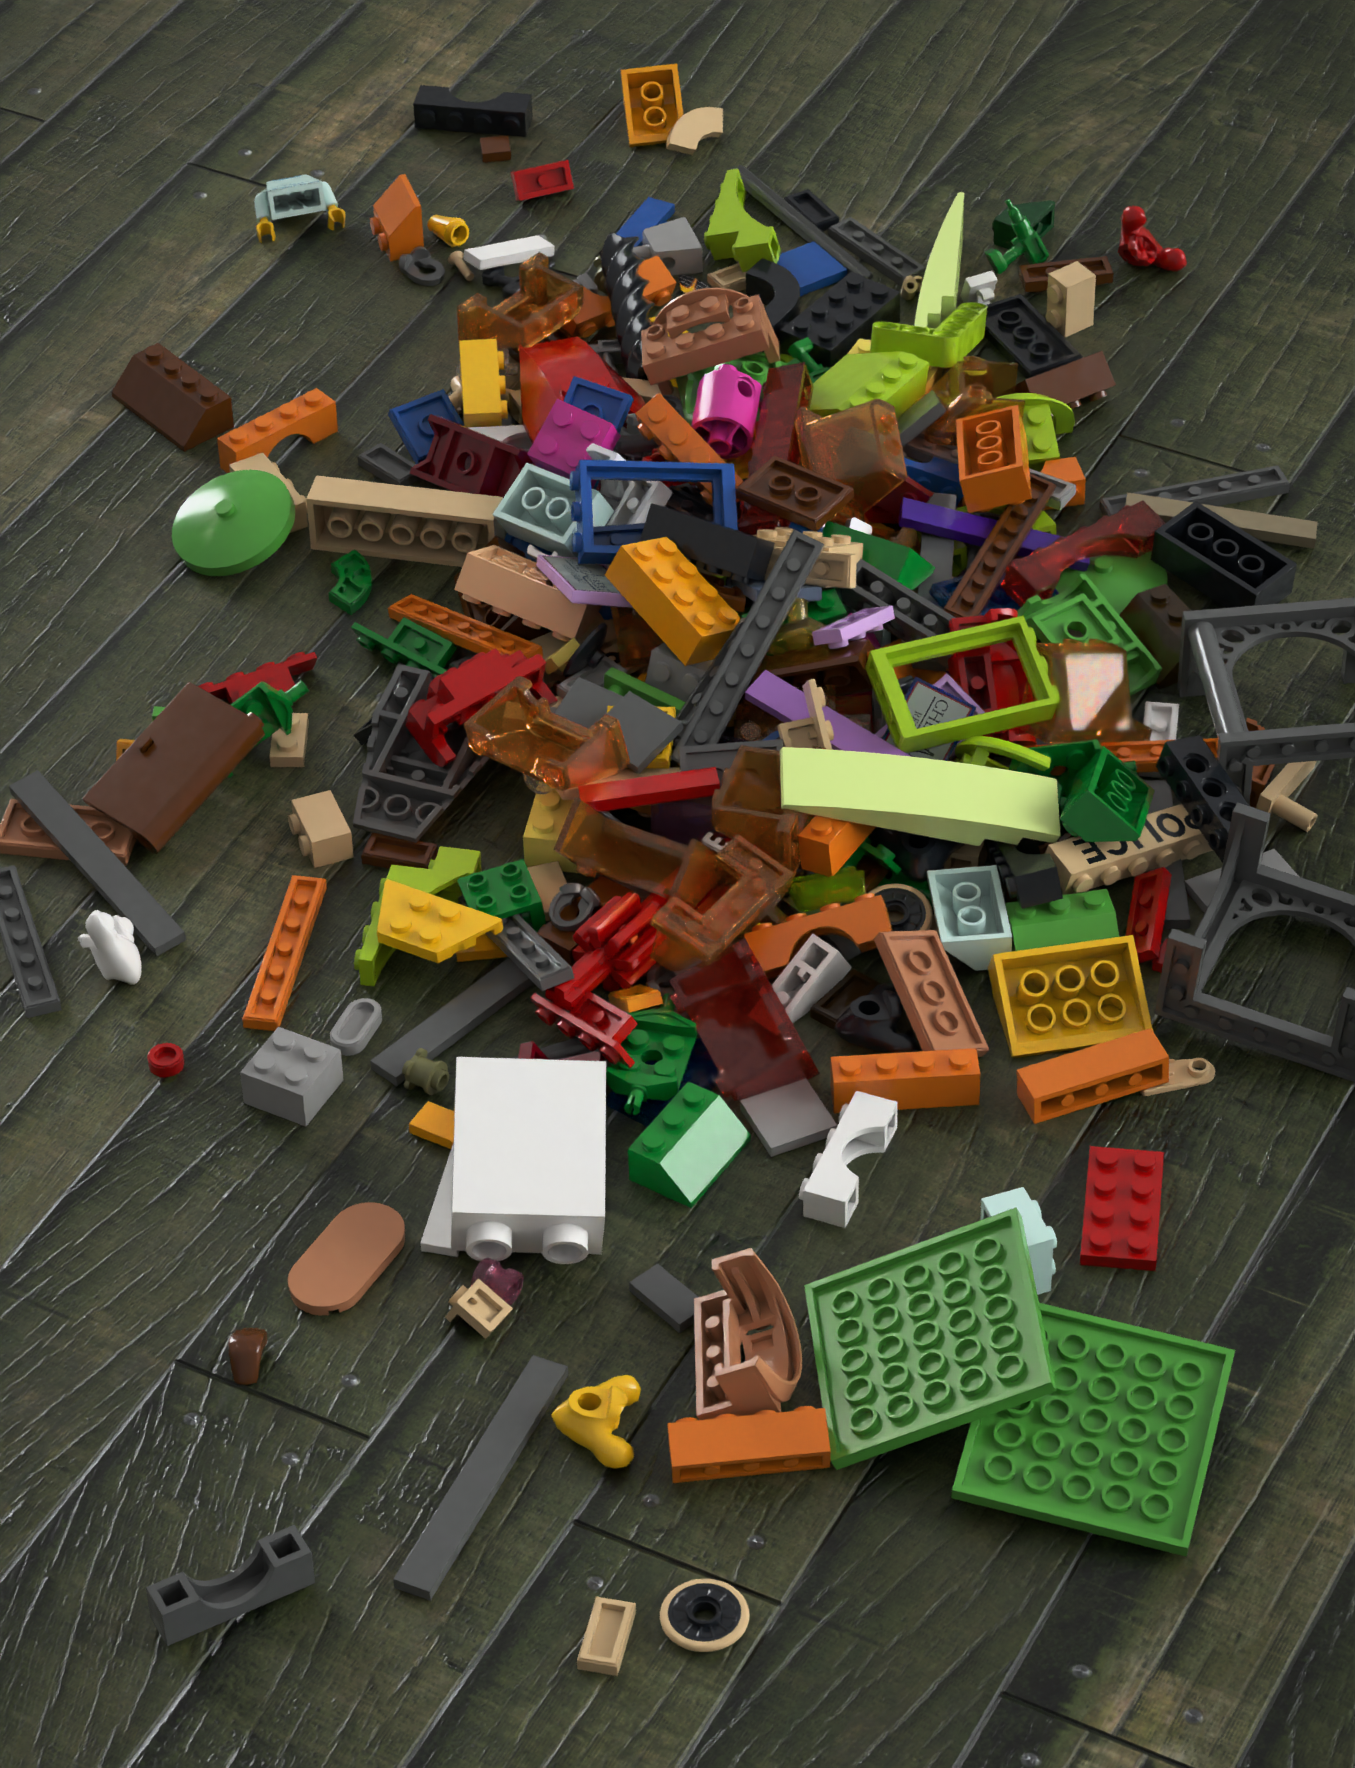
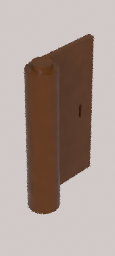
[82,682,265,854]

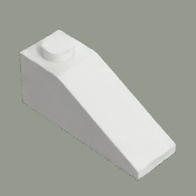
[747,933,852,1037]

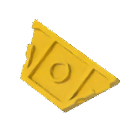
[377,879,503,963]

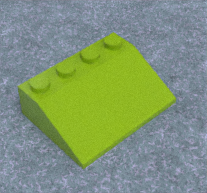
[781,351,929,442]

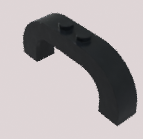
[680,258,800,353]

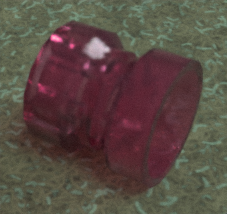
[471,1257,524,1306]

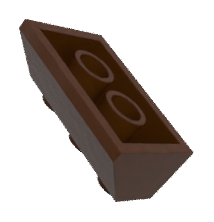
[1000,351,1116,417]

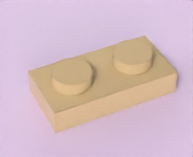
[270,713,309,767]

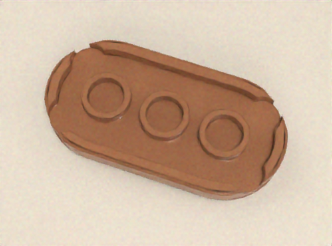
[288,1202,405,1315]

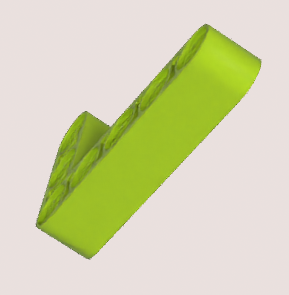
[870,302,987,368]

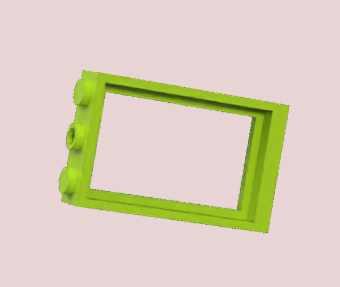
[865,616,1060,753]

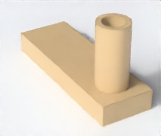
[1256,761,1318,832]

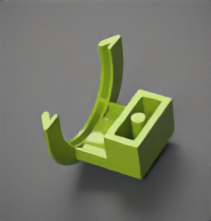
[951,393,1075,472]
[954,736,1051,771]

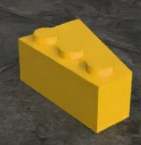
[459,339,508,427]

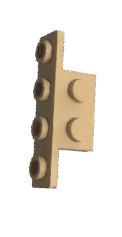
[777,679,834,750]

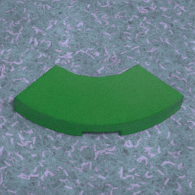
[328,549,372,615]

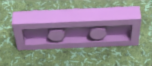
[812,605,895,649]

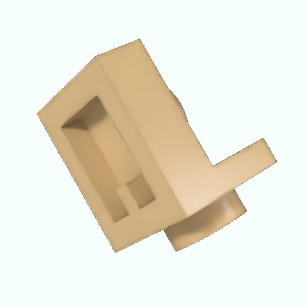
[445,1278,513,1339]

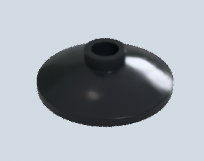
[563,622,608,678]

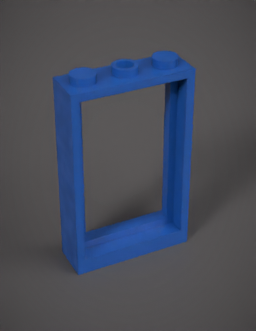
[570,460,738,564]

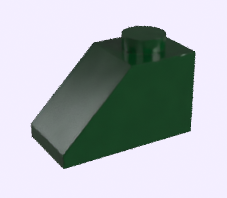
[992,200,1055,255]

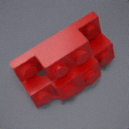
[948,608,1037,756]
[406,648,558,767]

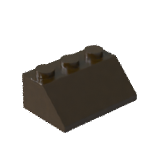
[1119,584,1191,689]

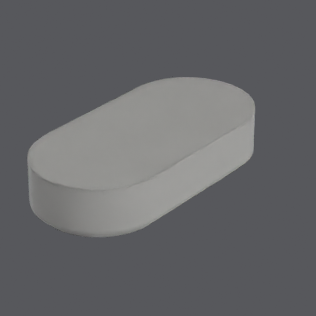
[330,998,382,1056]

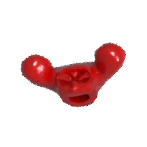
[1118,206,1187,272]

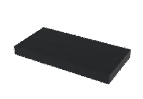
[984,294,1083,379]

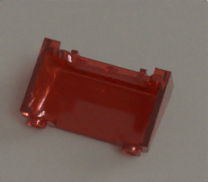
[669,938,820,1101]

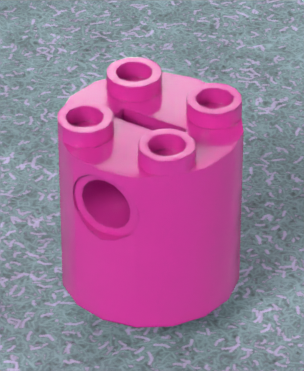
[691,364,762,459]

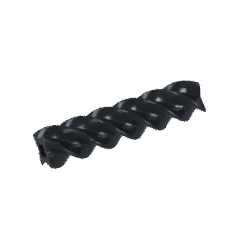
[599,233,654,381]

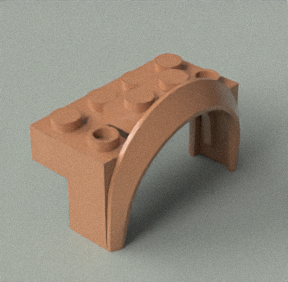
[641,288,780,396]
[694,1248,802,1420]

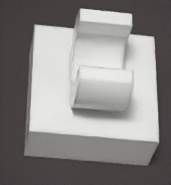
[960,271,997,305]

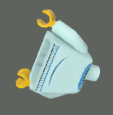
[254,175,346,243]

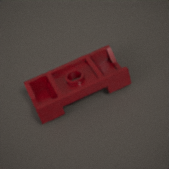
[410,414,533,498]

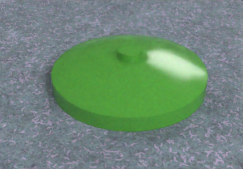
[172,470,295,576]
[1038,537,1168,615]

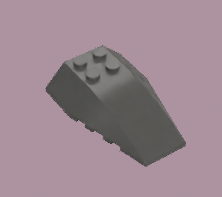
[353,664,523,843]

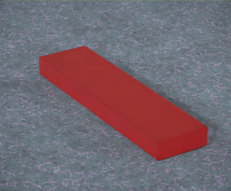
[578,767,721,814]

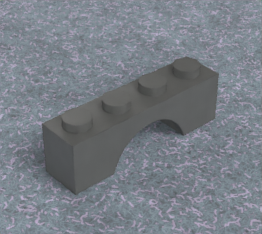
[146,1524,315,1646]

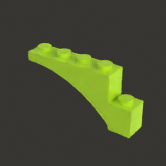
[704,169,781,272]
[354,846,482,987]

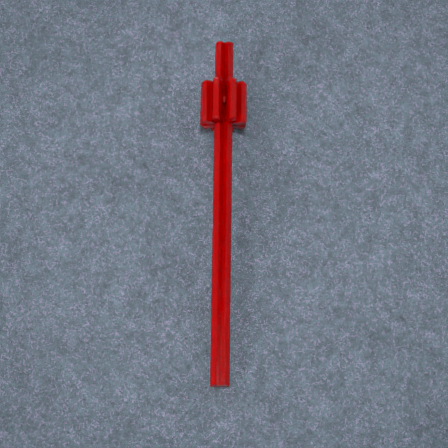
[545,697,873,1011]

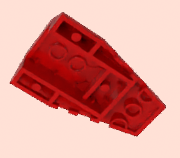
[519,336,645,444]

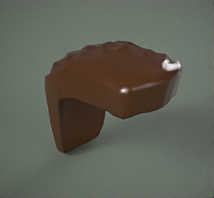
[228,1328,267,1385]

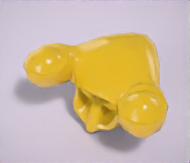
[551,1375,641,1469]

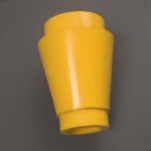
[428,215,469,247]

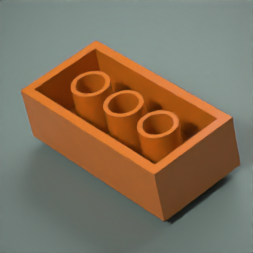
[956,405,1032,513]

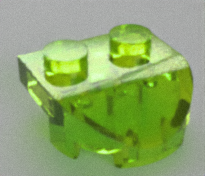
[786,866,866,912]

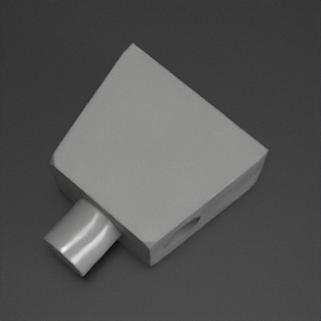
[633,217,703,275]

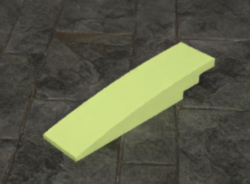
[914,192,964,329]
[780,747,1061,846]

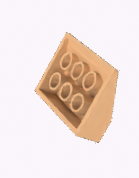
[454,545,602,642]

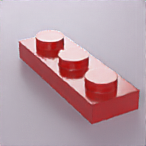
[1125,867,1172,963]

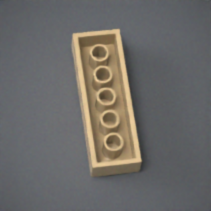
[306,475,505,567]

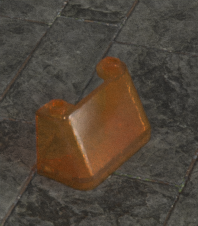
[464,676,630,791]

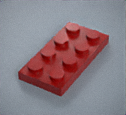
[1080,1146,1164,1271]

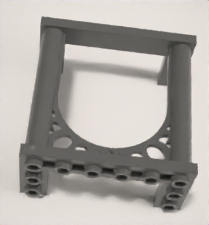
[1177,598,1355,806]
[1154,802,1355,1082]

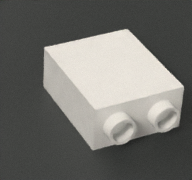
[451,1057,606,1264]

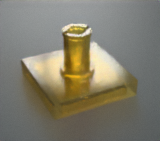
[768,598,826,655]

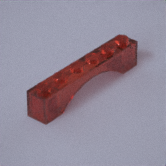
[1000,501,1166,607]

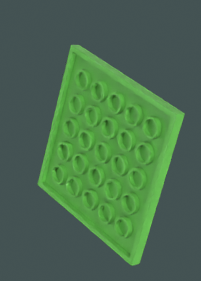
[804,1207,1057,1470]
[951,1303,1235,1557]

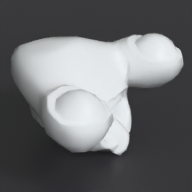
[78,910,142,985]

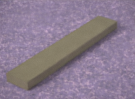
[1123,492,1318,548]

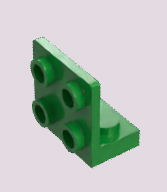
[458,859,546,932]

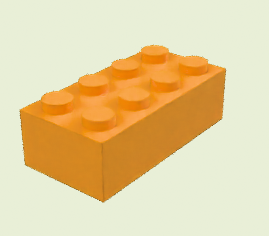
[605,537,741,666]

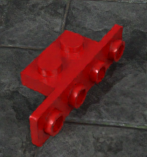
[198,652,317,704]
[530,991,638,1068]

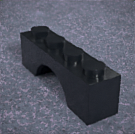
[413,85,533,137]
[985,838,1063,909]

